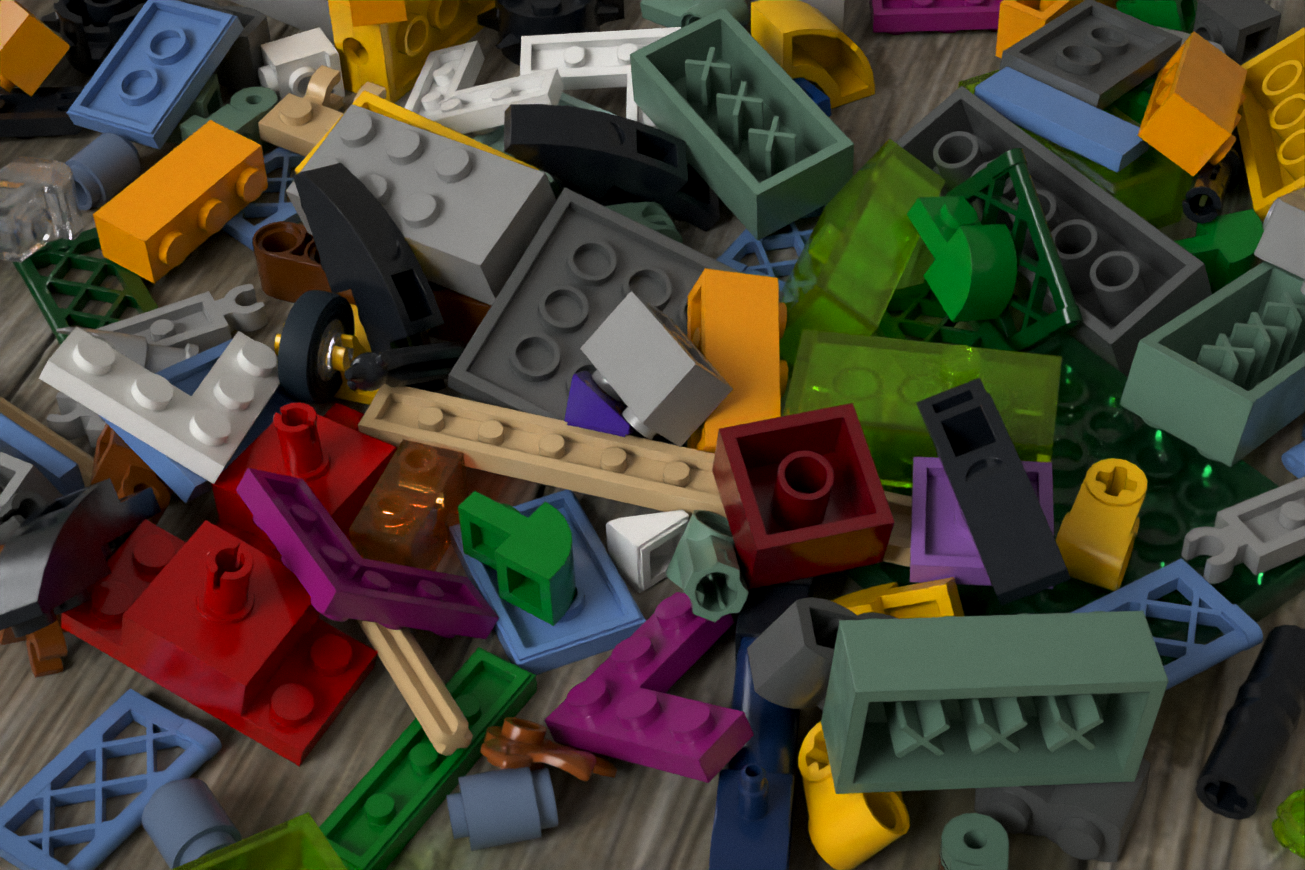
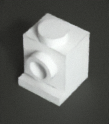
[258,27,345,103]

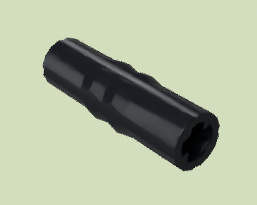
[1195,625,1305,820]

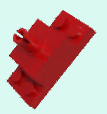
[211,402,441,563]
[61,519,378,767]

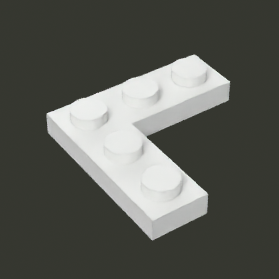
[520,27,681,129]
[404,40,564,135]
[39,326,280,484]

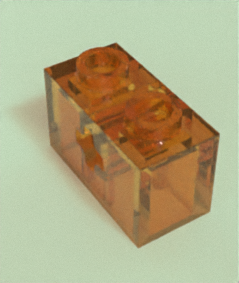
[349,439,469,571]

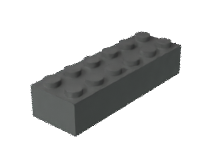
[876,86,1212,385]

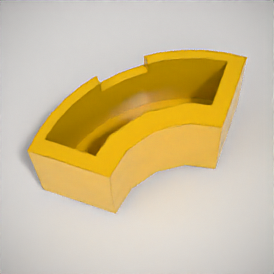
[751,0,875,109]

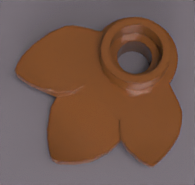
[480,717,617,782]

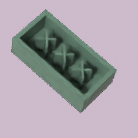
[630,7,854,241]
[1119,261,1305,467]
[821,611,1168,794]

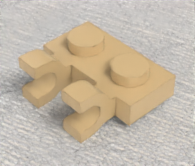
[258,65,387,157]

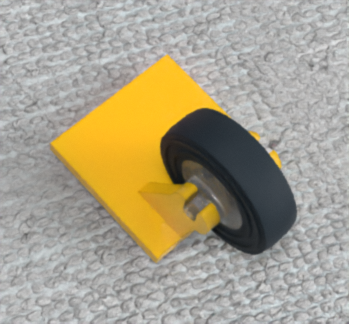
[274,290,430,405]

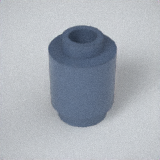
[57,133,141,210]
[446,767,558,851]
[142,778,244,870]

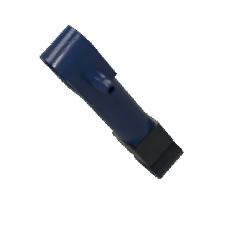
[709,572,814,870]

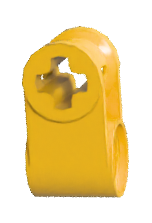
[1056,458,1148,591]
[798,722,910,870]

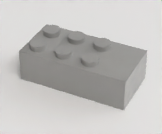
[285,104,556,306]

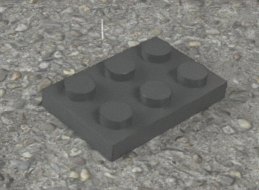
[999,0,1183,110]

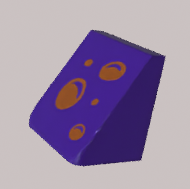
[564,371,637,437]

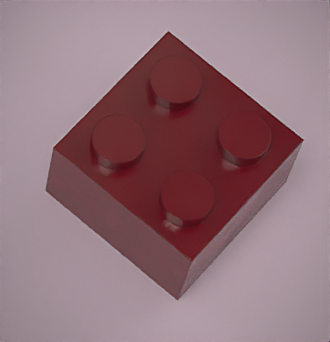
[712,403,895,590]

